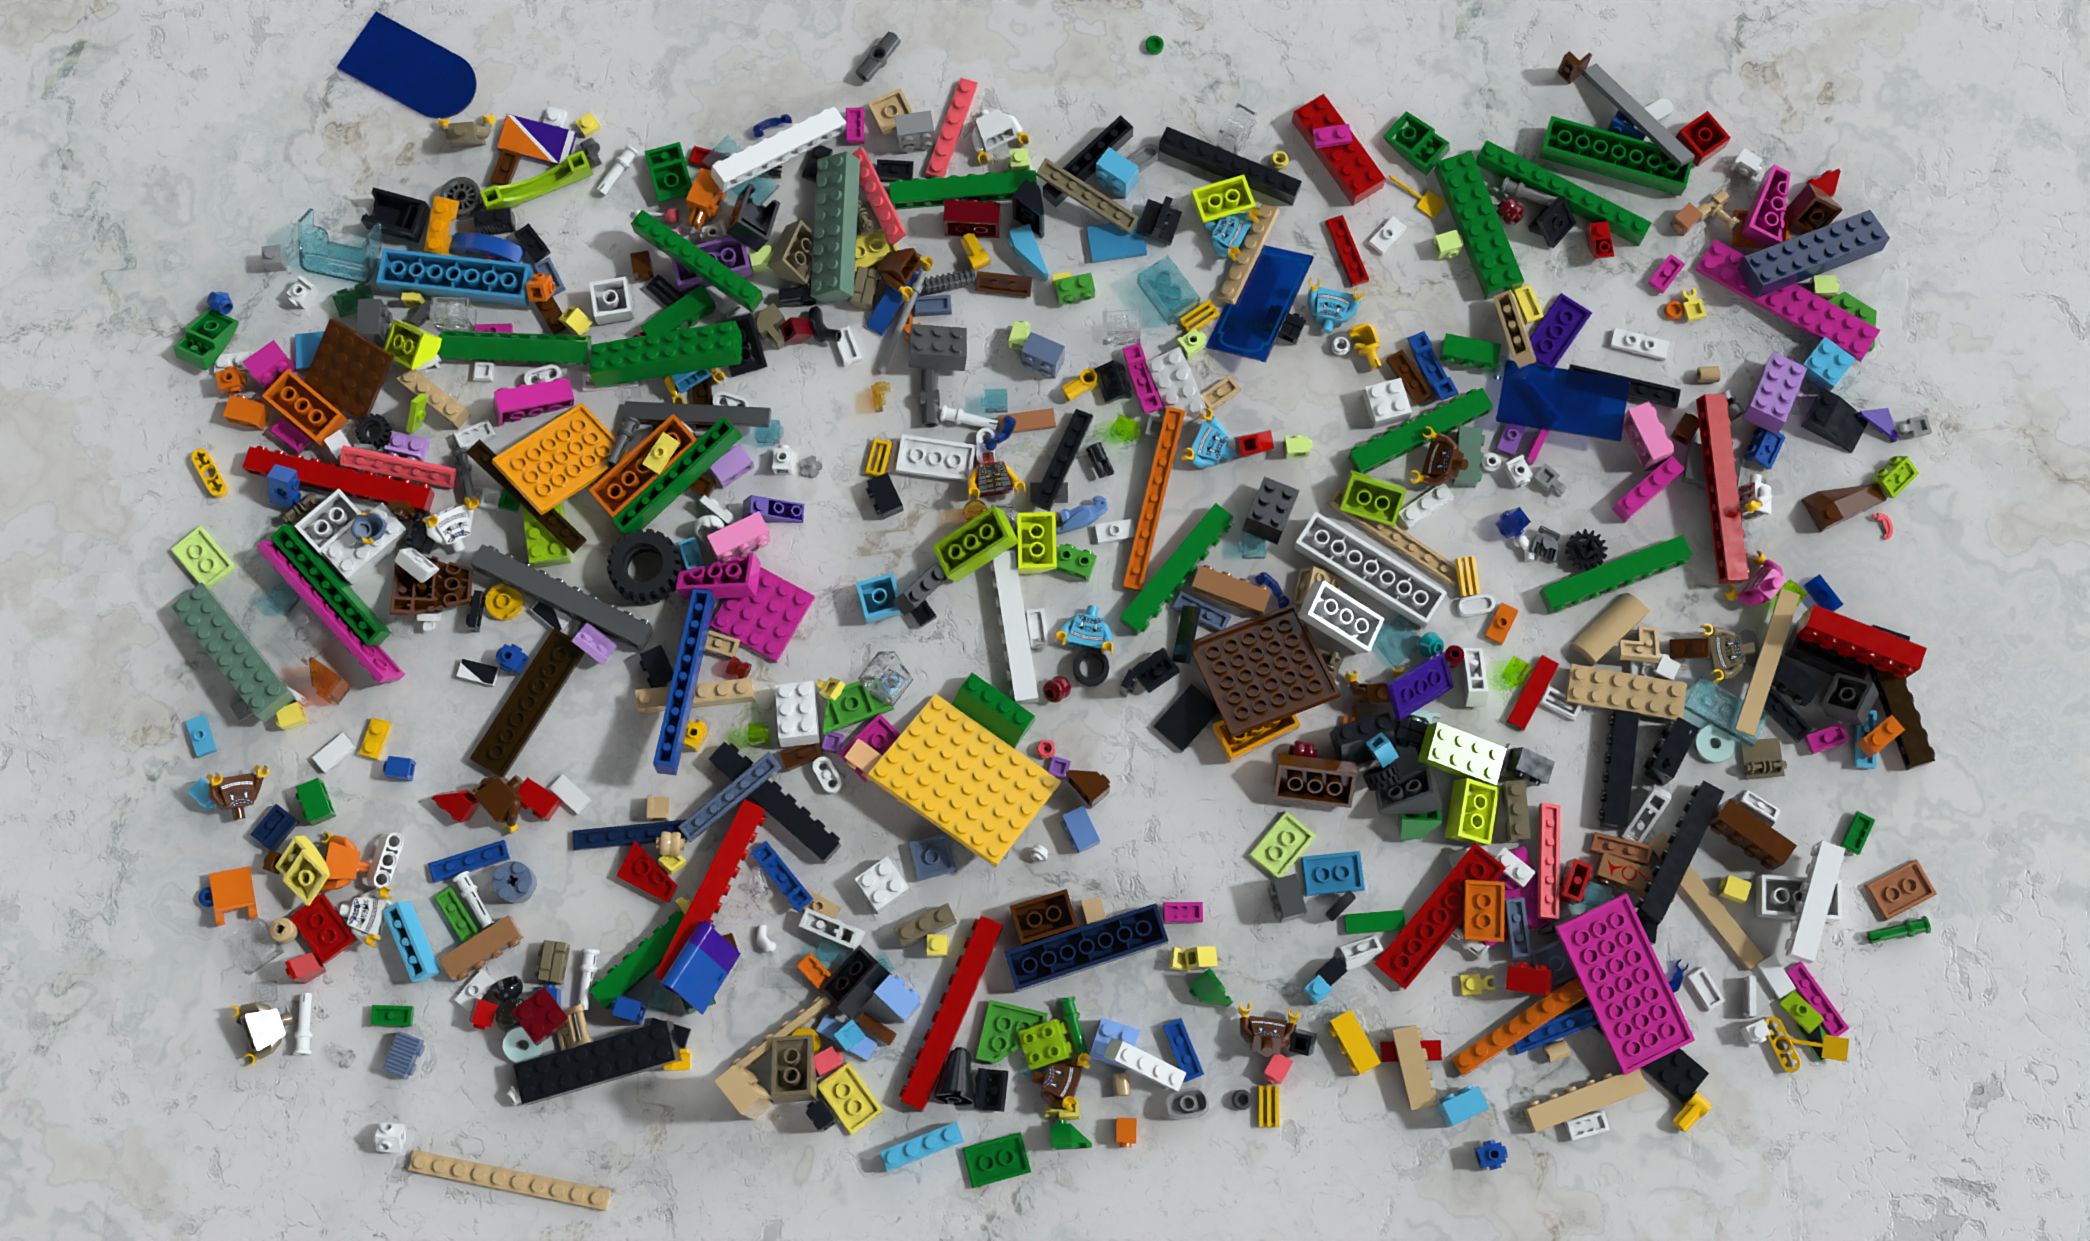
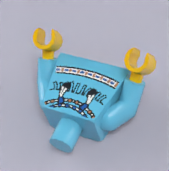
[1204,208,1261,261]
[1307,277,1365,334]
[1181,408,1236,468]
[1054,605,1114,655]

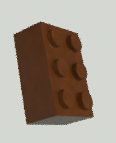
[1010,889,1078,946]

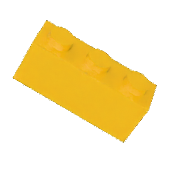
[1327,1010,1381,1076]

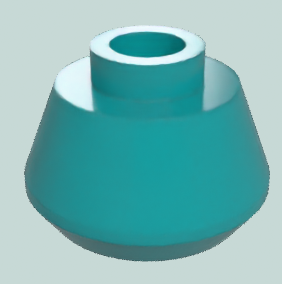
[1419,632,1444,658]

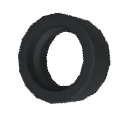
[1073,648,1109,687]

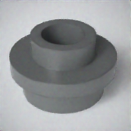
[1232,1090,1252,1110]

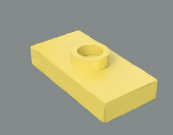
[642,432,680,475]

